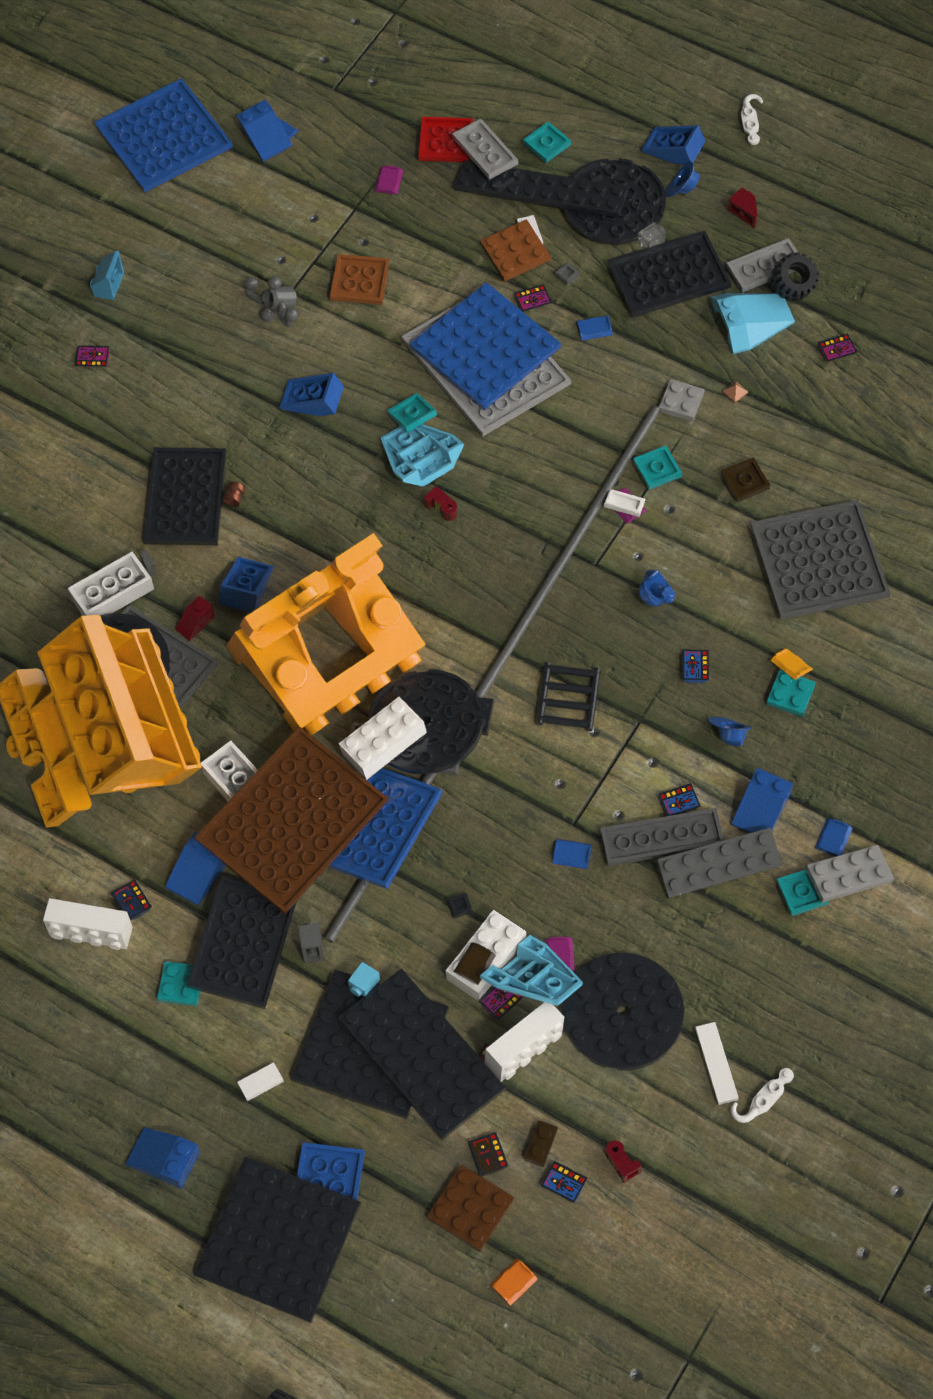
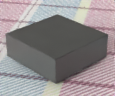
[555,263,580,286]
[140,551,156,576]

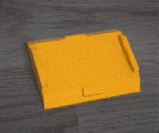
[770,649,813,680]

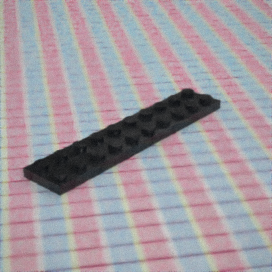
[454,160,629,217]

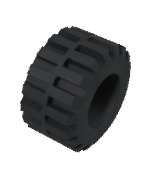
[771,252,819,301]

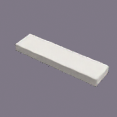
[695,1022,739,1105]

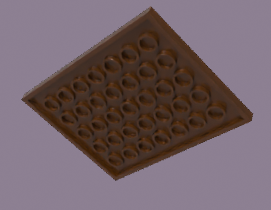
[195,726,389,914]

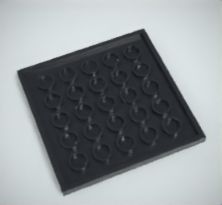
[291,969,449,1119]
[194,1157,361,1324]

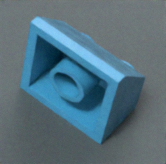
[90,251,124,300]

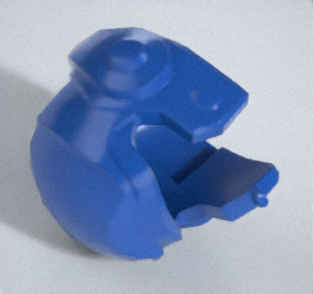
[638,569,676,607]

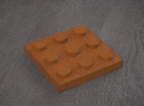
[480,219,551,282]
[330,254,390,305]

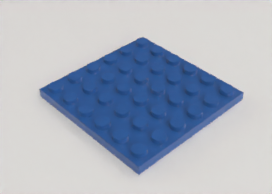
[94,78,233,192]
[410,282,561,410]

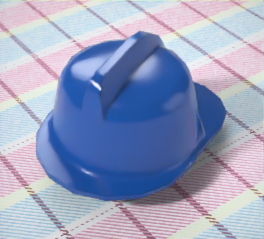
[665,162,700,197]
[708,717,752,746]

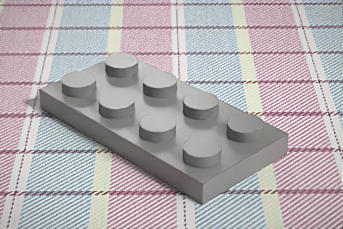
[452,119,518,179]
[726,238,798,293]
[805,845,894,903]

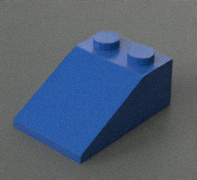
[236,99,293,162]
[642,125,705,165]
[279,373,344,416]
[219,557,273,613]
[731,768,793,833]
[165,832,226,906]
[126,1127,200,1189]

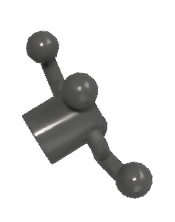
[244,276,299,328]

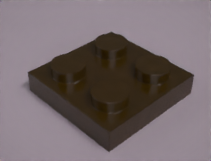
[721,457,771,502]

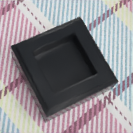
[447,893,473,918]

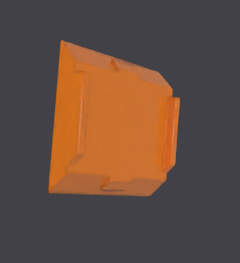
[489,1258,538,1306]

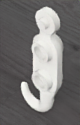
[741,94,763,145]
[731,1068,794,1123]

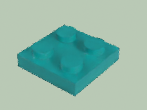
[523,121,571,163]
[387,393,437,433]
[633,446,682,490]
[766,670,816,717]
[777,869,829,917]
[157,961,201,1007]

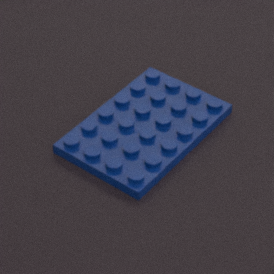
[329,768,442,889]

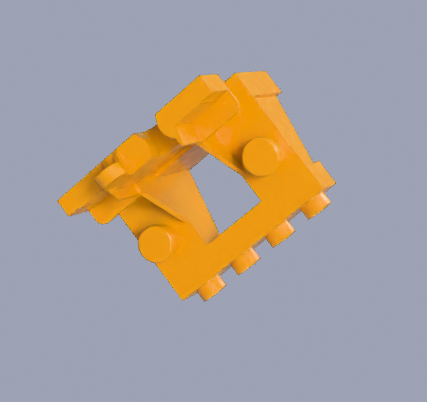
[226,533,426,736]
[0,615,202,828]

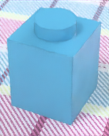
[348,962,380,997]

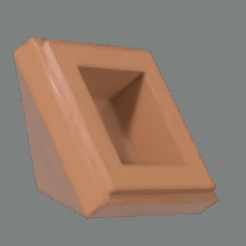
[723,381,748,403]

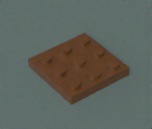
[427,1165,514,1252]

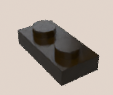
[524,1120,558,1167]

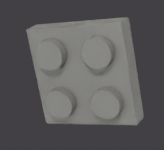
[659,379,705,421]

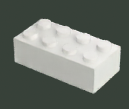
[68,552,154,616]
[339,697,427,780]
[201,741,258,802]
[43,898,133,950]
[446,910,526,1001]
[484,1002,564,1082]

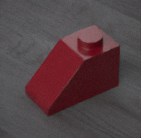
[728,187,758,228]
[176,595,216,642]

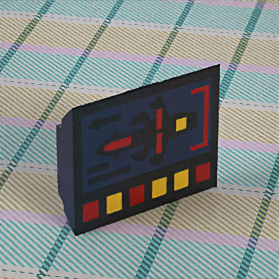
[111,879,152,920]

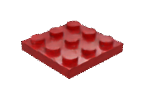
[418,116,473,162]

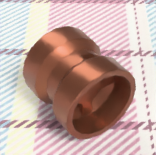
[222,481,246,507]

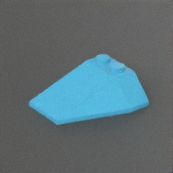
[710,293,795,354]
[381,424,464,486]
[480,935,583,1006]

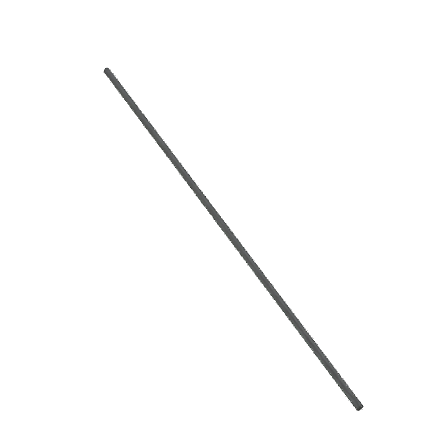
[325,406,661,943]

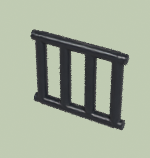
[536,662,601,732]

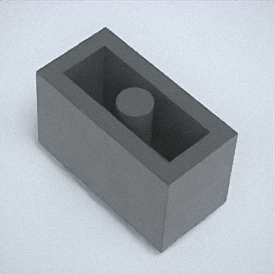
[299,922,325,963]

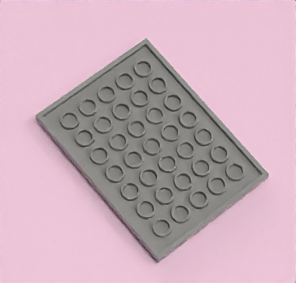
[402,301,571,437]

